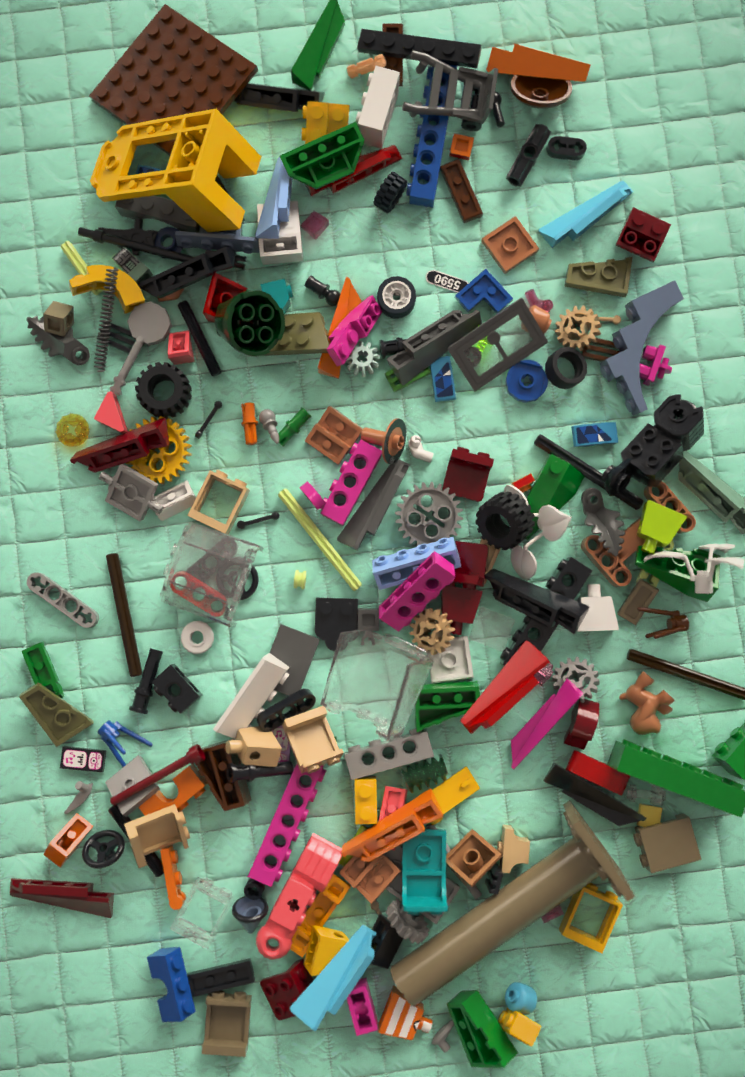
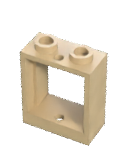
[187,470,250,535]

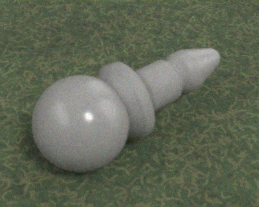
[259,409,279,444]

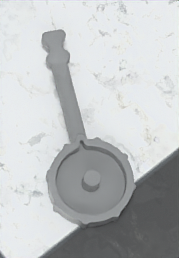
[110,301,172,396]

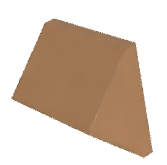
[446,829,502,887]

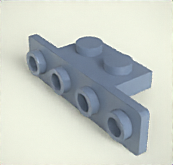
[175,226,260,254]

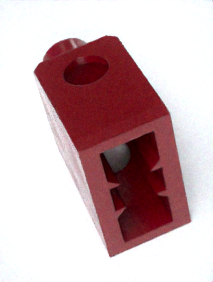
[441,586,483,635]

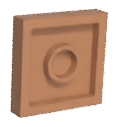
[481,216,539,274]

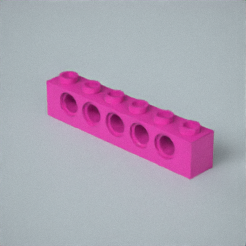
[248,764,326,887]

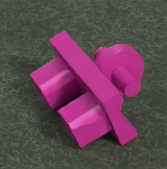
[640,345,673,386]

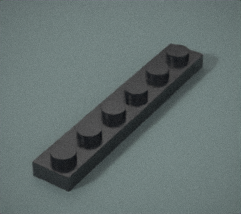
[357,29,482,69]

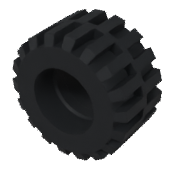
[135,362,192,419]
[475,491,535,550]

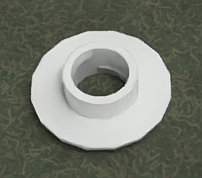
[181,621,214,654]

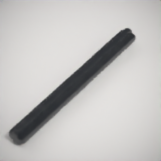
[534,434,644,510]

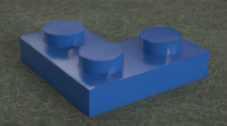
[455,269,513,314]

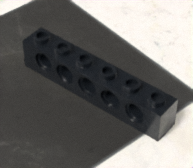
[500,557,593,666]

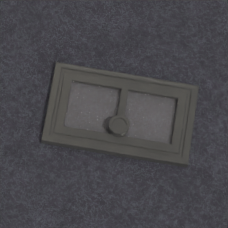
[447,297,548,391]

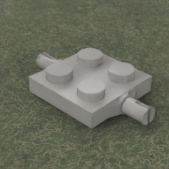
[99,464,164,521]

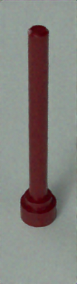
[110,744,205,806]

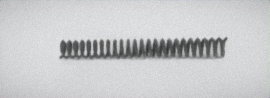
[93,267,119,372]

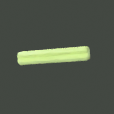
[61,241,103,295]

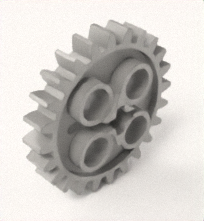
[395,482,463,547]

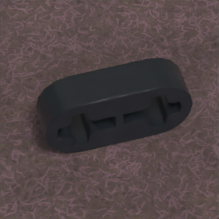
[547,136,587,160]

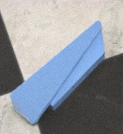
[255,156,292,239]

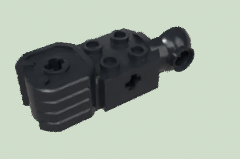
[601,394,704,496]

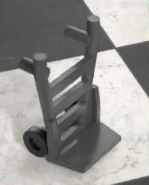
[402,50,498,131]

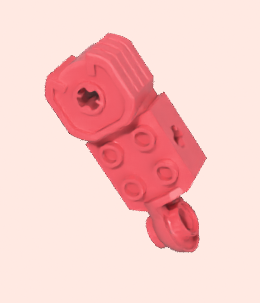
[256,833,342,960]

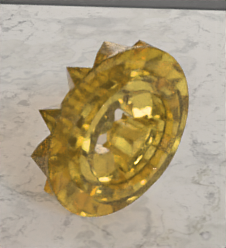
[55,413,89,447]

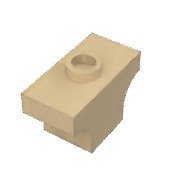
[497,824,530,873]

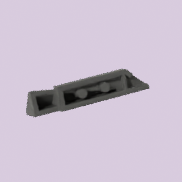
[387,310,482,385]
[337,459,410,551]

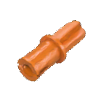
[241,403,258,445]

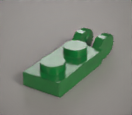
[22,642,64,698]

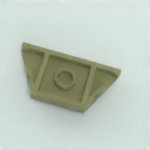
[263,312,330,356]

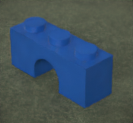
[147,947,196,1022]

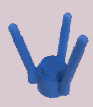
[97,720,153,767]

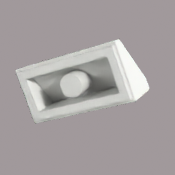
[154,480,196,521]

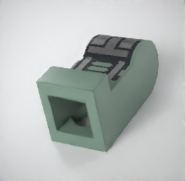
[112,247,153,284]

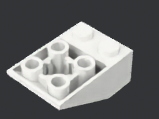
[257,201,303,265]

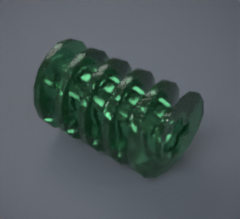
[401,754,448,793]

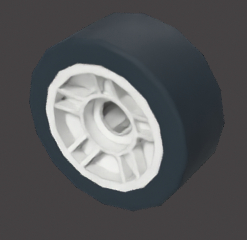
[377,276,416,319]

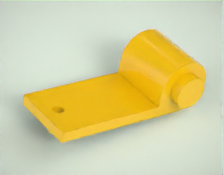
[417,766,480,825]

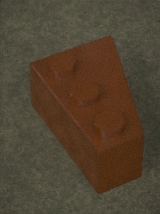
[195,738,252,811]

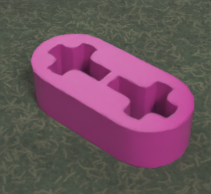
[299,481,326,510]

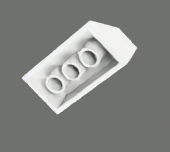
[213,653,290,739]

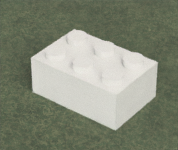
[355,66,400,149]

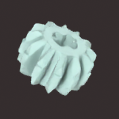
[345,341,380,377]

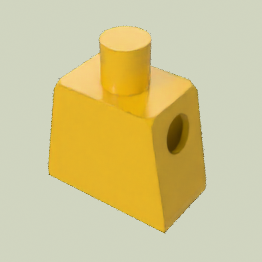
[304,925,349,976]

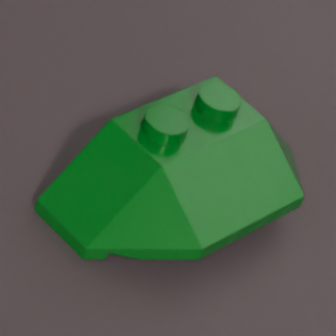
[280,122,365,190]

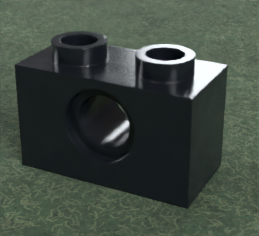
[152,664,203,714]

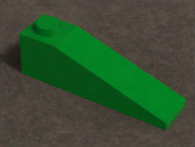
[525,454,585,540]
[635,546,721,602]

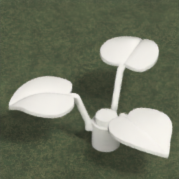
[504,485,571,581]
[644,544,745,593]

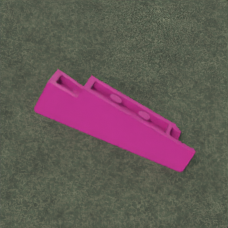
[511,679,584,769]

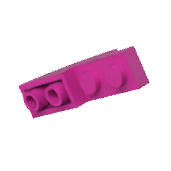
[326,295,382,366]

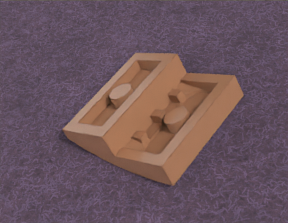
[305,406,363,465]
[339,854,402,904]

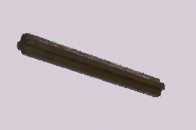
[106,553,142,677]
[627,649,745,700]

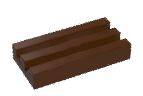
[582,338,620,362]

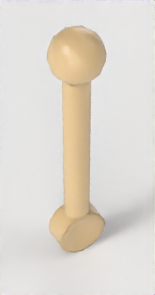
[598,315,621,324]

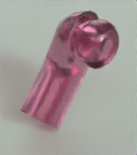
[525,289,553,312]

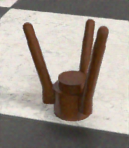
[637,607,689,639]

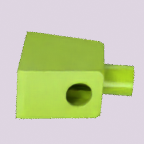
[637,500,687,554]

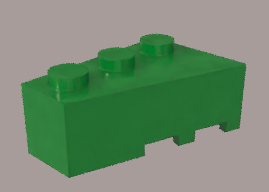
[413,681,480,732]
[446,990,518,1068]

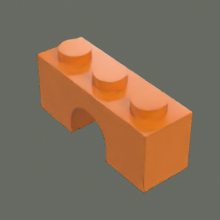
[138,764,208,816]

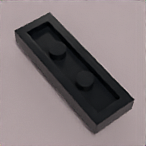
[187,958,255,997]

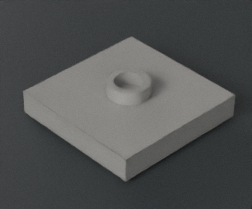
[105,755,160,817]

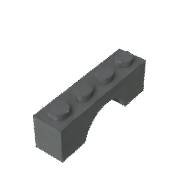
[115,195,200,233]

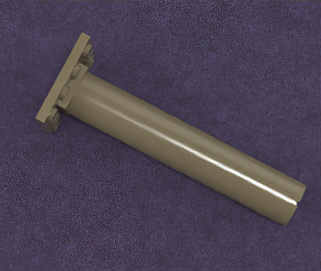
[390,800,635,1006]

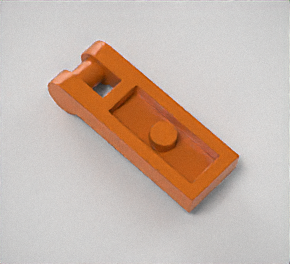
[160,845,186,910]

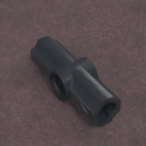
[506,124,551,187]

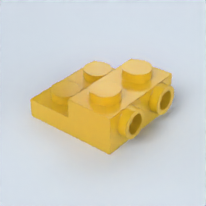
[301,101,350,144]

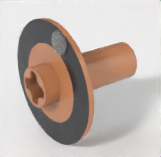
[361,418,406,464]

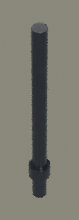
[78,227,194,262]

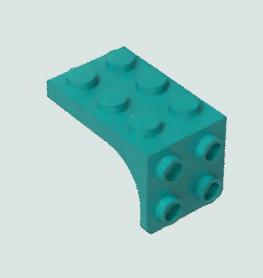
[402,829,448,915]

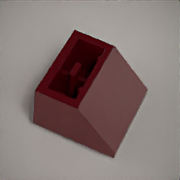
[616,207,671,262]

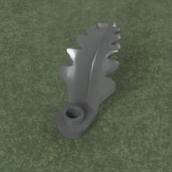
[26,316,90,365]
[581,488,625,557]

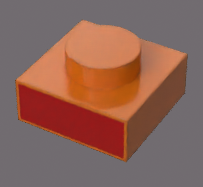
[449,133,474,160]
[511,474,535,493]

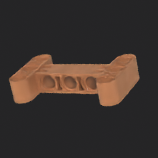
[581,481,696,587]

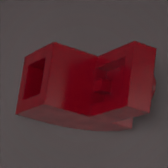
[564,699,599,750]

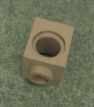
[43,301,74,336]

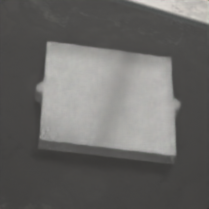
[468,606,515,652]

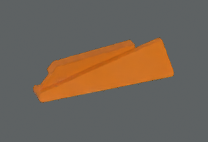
[486,44,591,82]
[318,277,362,379]
[341,789,443,862]

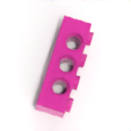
[320,440,382,526]
[379,551,455,632]

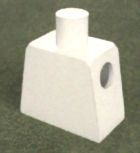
[577,584,619,632]

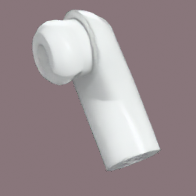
[408,435,434,463]

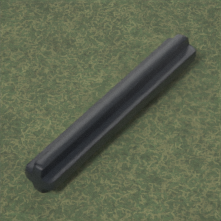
[178,300,221,376]
[108,805,164,877]

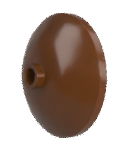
[510,75,572,109]

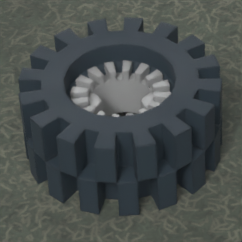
[373,172,408,214]

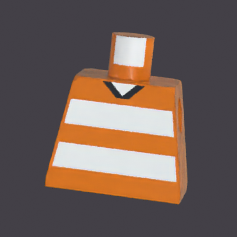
[378,985,433,1040]

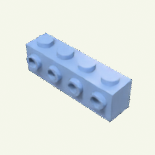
[372,537,461,590]

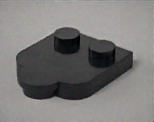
[315,598,358,651]

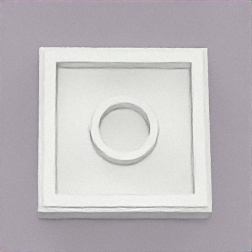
[427,636,474,684]

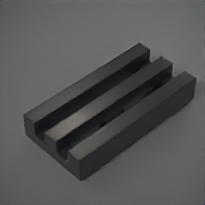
[97,322,135,353]
[485,863,503,895]

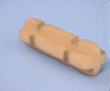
[347,54,386,78]

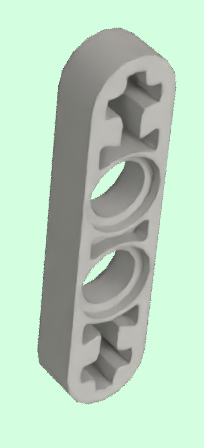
[27,573,99,628]

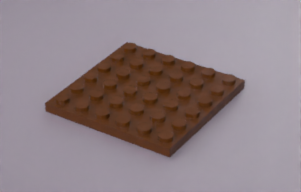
[89,4,259,156]

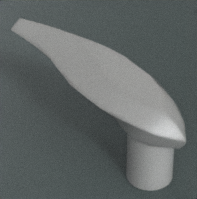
[64,781,93,814]
[432,1019,454,1052]

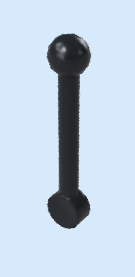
[195,401,222,439]
[237,512,279,529]

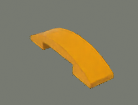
[290,874,351,958]

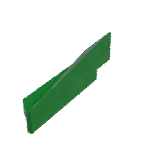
[291,0,345,91]

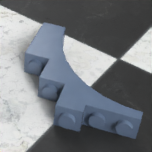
[599,280,684,416]

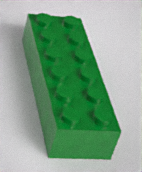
[607,739,745,818]

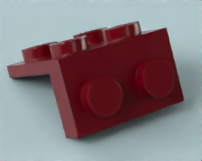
[442,447,494,502]
[446,541,489,590]
[260,959,314,1020]

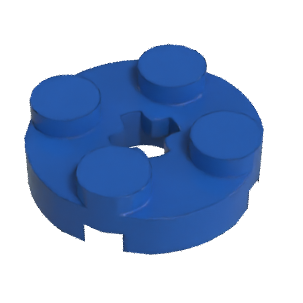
[505,360,548,402]

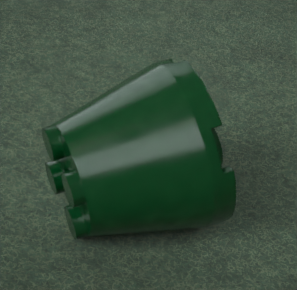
[215,290,285,356]

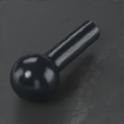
[492,91,505,127]

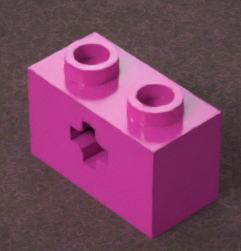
[347,978,378,1036]

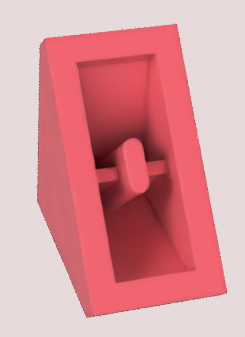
[168,330,194,365]
[94,391,128,434]

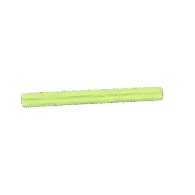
[278,488,362,591]

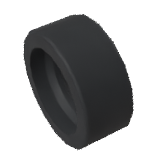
[545,347,587,389]

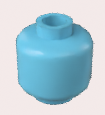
[505,982,537,1015]

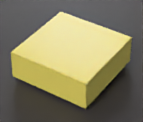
[636,803,662,827]

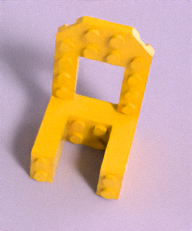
[90,109,261,232]

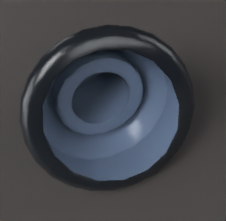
[232,896,268,933]

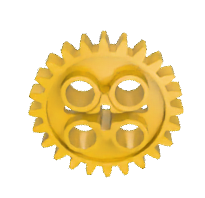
[126,416,192,484]

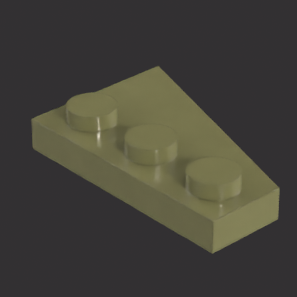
[565,257,633,297]
[19,683,93,747]

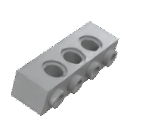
[344,728,434,780]

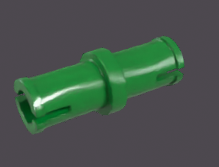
[278,407,312,447]

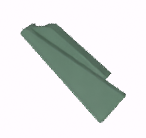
[678,451,745,534]

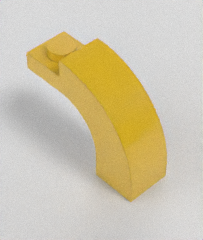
[69,265,145,314]

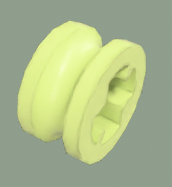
[294,570,307,589]

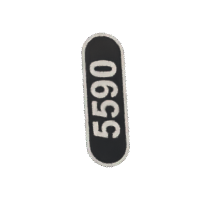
[426,270,468,293]

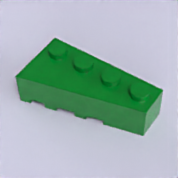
[712,723,745,780]

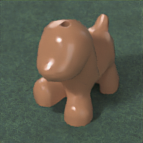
[619,671,675,735]

